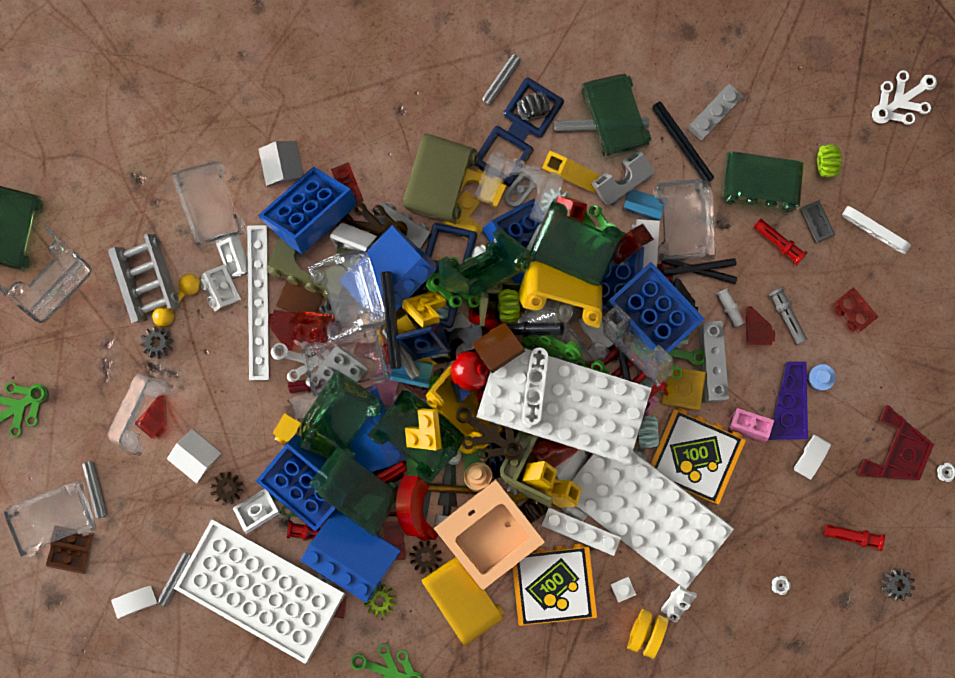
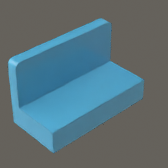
[622,190,666,221]
[390,358,433,388]

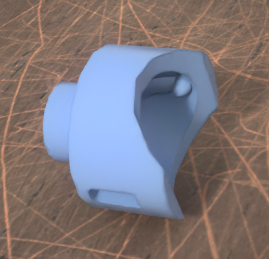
[808,364,836,391]

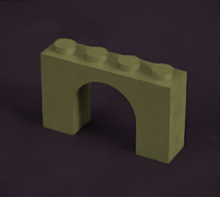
[267,237,357,300]

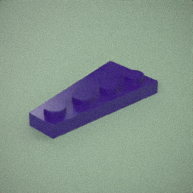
[768,362,808,440]

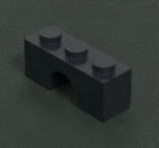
[430,323,490,364]

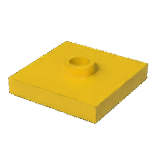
[662,368,707,411]

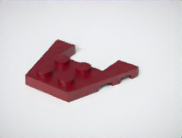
[857,405,934,480]

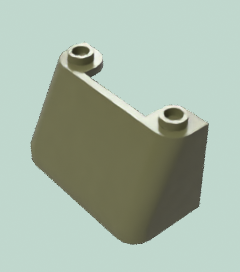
[403,133,478,224]

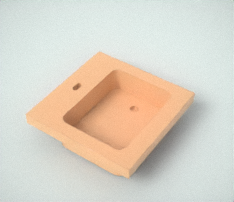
[434,479,545,590]

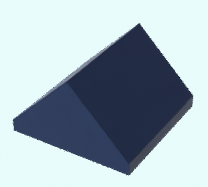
[396,322,449,361]

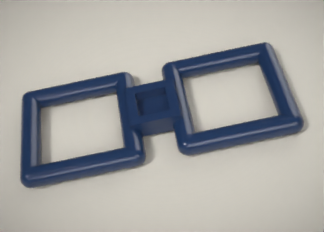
[474,77,564,186]
[408,223,477,328]

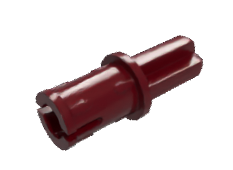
[288,378,327,393]

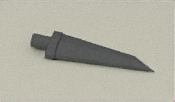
[438,452,457,516]

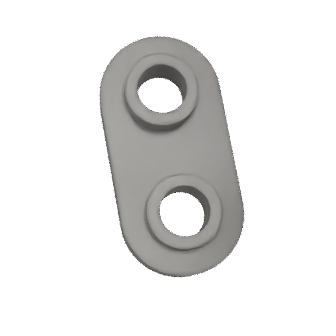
[505,172,536,207]

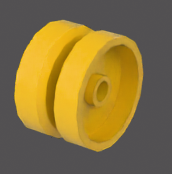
[627,608,669,659]

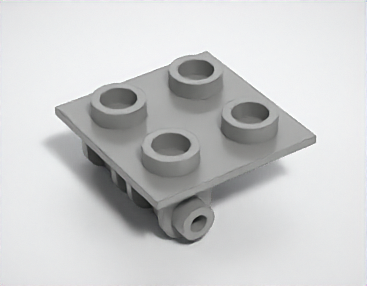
[315,345,368,395]

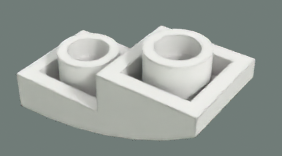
[794,434,831,480]
[111,585,157,619]

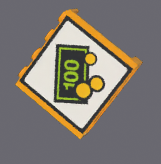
[651,408,746,505]
[512,543,597,626]

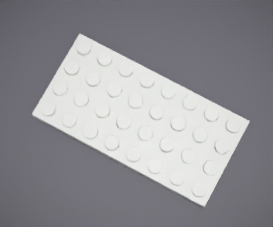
[476,348,652,464]
[572,451,734,589]
[174,519,346,664]

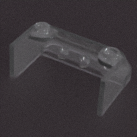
[0,226,92,323]

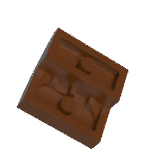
[276,279,324,321]
[472,322,525,373]
[46,526,94,574]

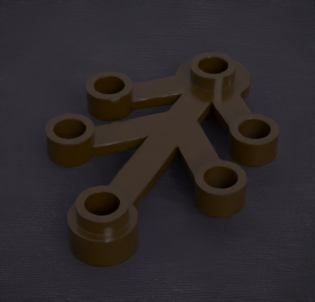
[337,202,408,236]
[456,406,523,461]

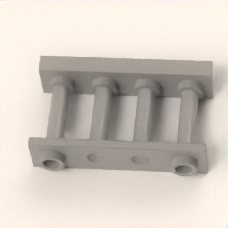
[108,234,180,323]
[698,321,729,403]

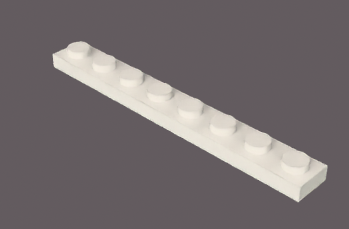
[247,225,269,381]

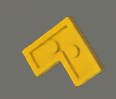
[442,190,483,241]
[402,291,446,328]
[405,408,442,450]

